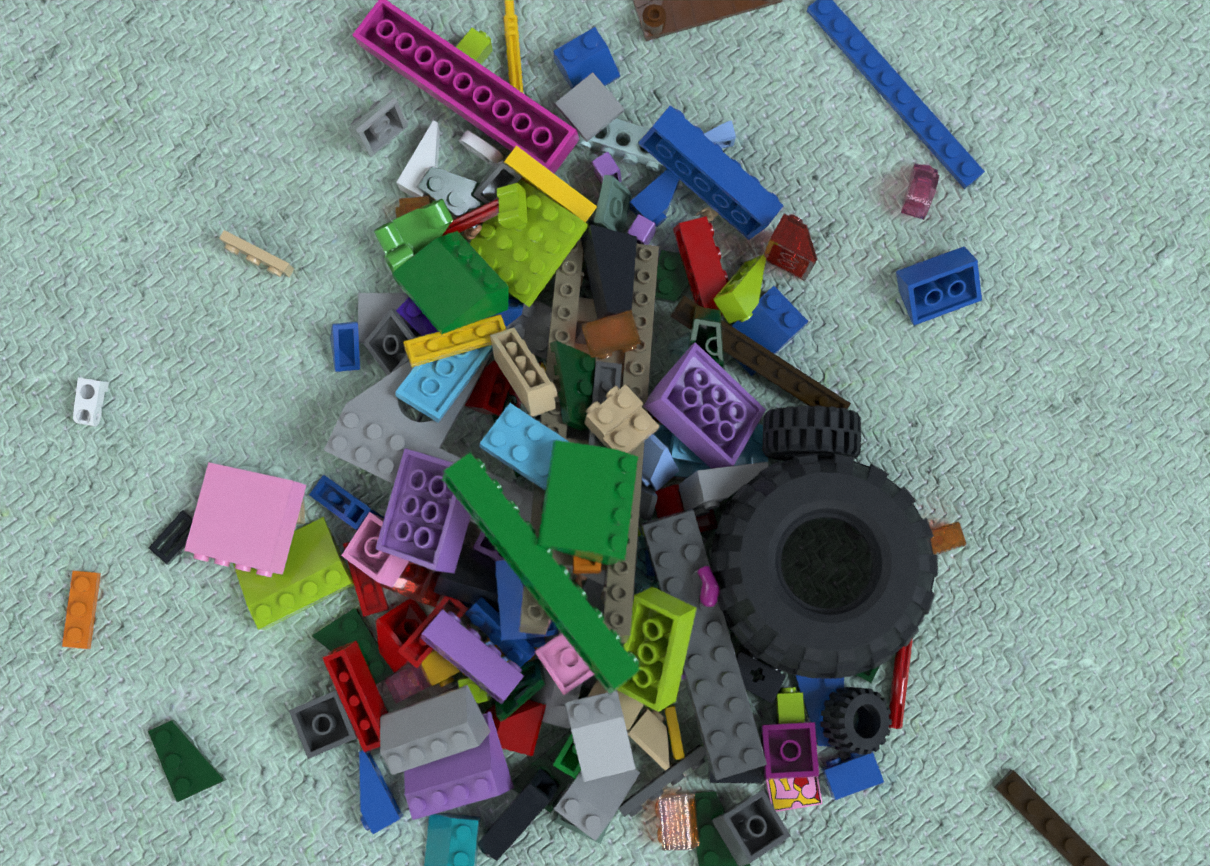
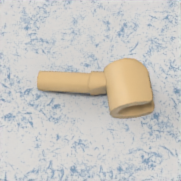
[696,207,719,222]

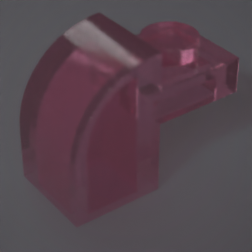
[901,163,940,220]
[385,664,432,704]

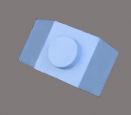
[641,434,679,491]

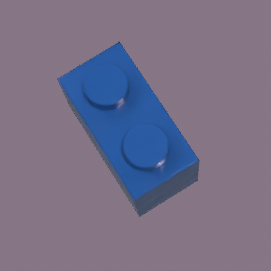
[821,752,884,800]

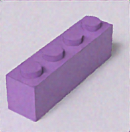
[421,609,524,704]

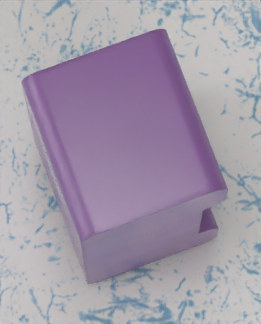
[592,152,622,185]
[627,214,655,245]

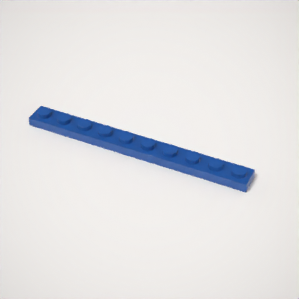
[807,0,985,189]

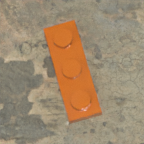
[62,571,101,649]

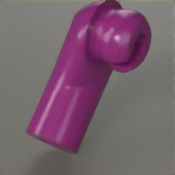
[697,566,720,607]

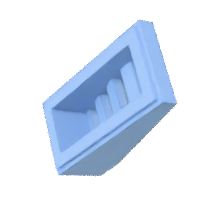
[704,120,736,149]

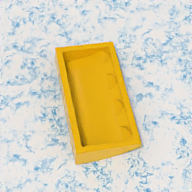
[504,145,597,223]

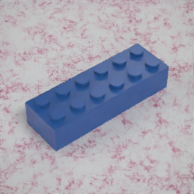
[638,105,784,240]

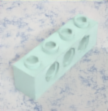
[576,119,667,172]

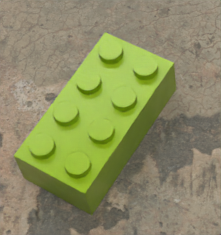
[617,587,697,712]

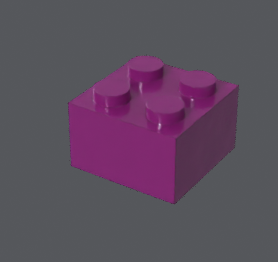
[760,722,819,780]

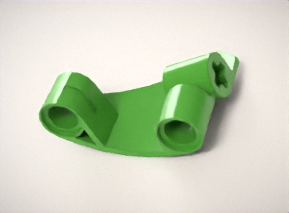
[374,199,453,285]

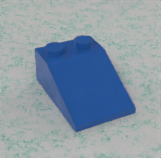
[732,286,808,377]

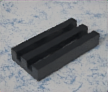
[149,510,193,565]

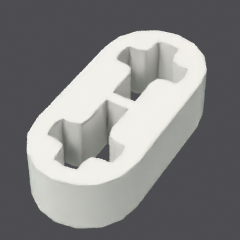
[459,130,503,166]

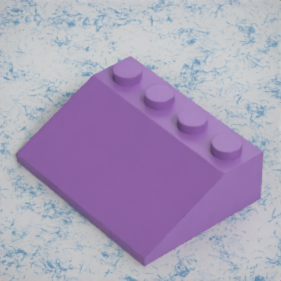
[644,343,766,469]
[375,448,471,573]
[404,712,514,820]

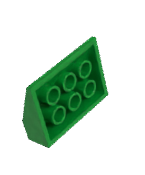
[392,231,509,335]
[538,440,638,565]

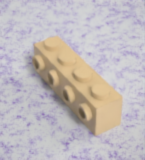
[490,328,557,417]

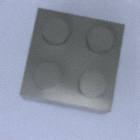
[289,690,357,759]
[712,790,791,866]

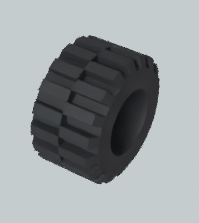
[820,687,892,754]

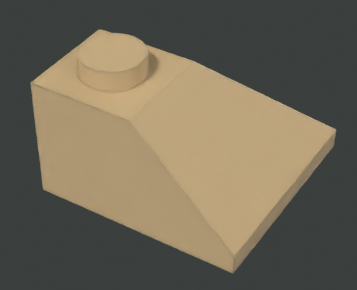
[627,708,669,771]

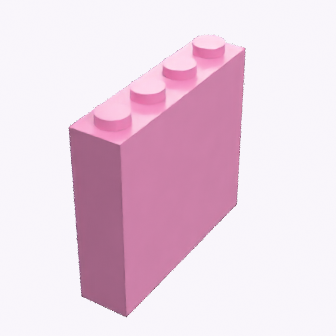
[184,462,306,577]

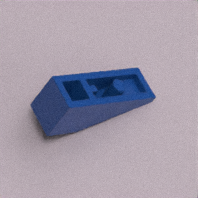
[630,169,680,227]
[309,474,384,531]
[359,750,404,835]

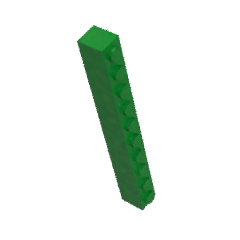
[442,453,640,695]

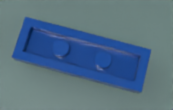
[465,597,536,667]

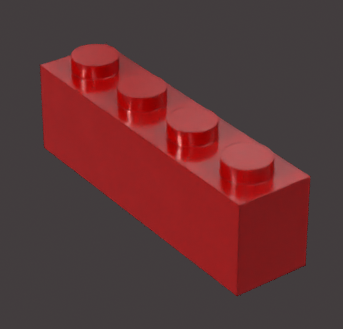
[673,216,728,317]
[322,641,388,752]

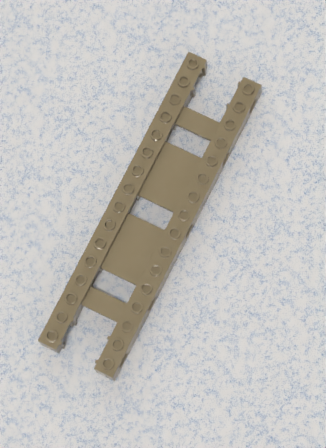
[519,237,659,643]

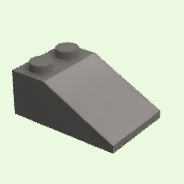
[348,97,408,157]
[679,462,768,516]
[565,690,636,782]
[552,769,640,841]

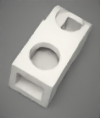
[73,378,109,427]

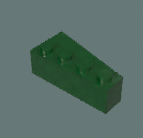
[687,306,725,370]

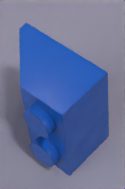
[553,27,620,89]

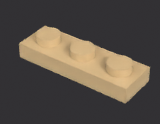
[219,230,294,277]

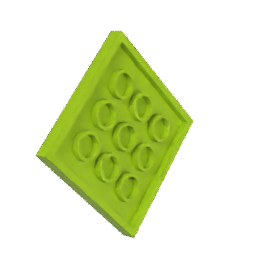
[469,179,589,308]

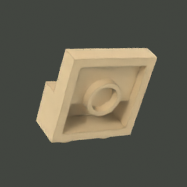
[584,384,659,453]

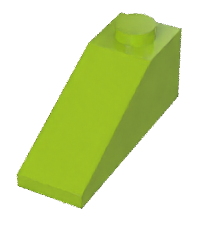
[713,254,766,324]

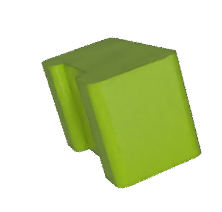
[497,183,527,229]

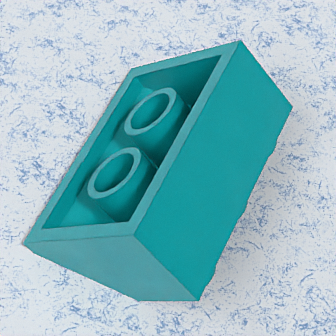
[424,813,481,866]

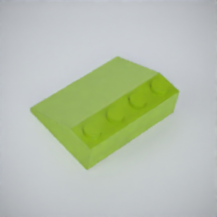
[233,517,354,630]

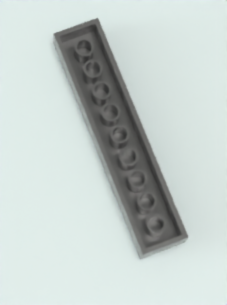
[639,509,767,780]

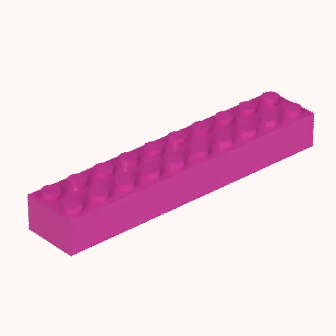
[352,0,580,174]

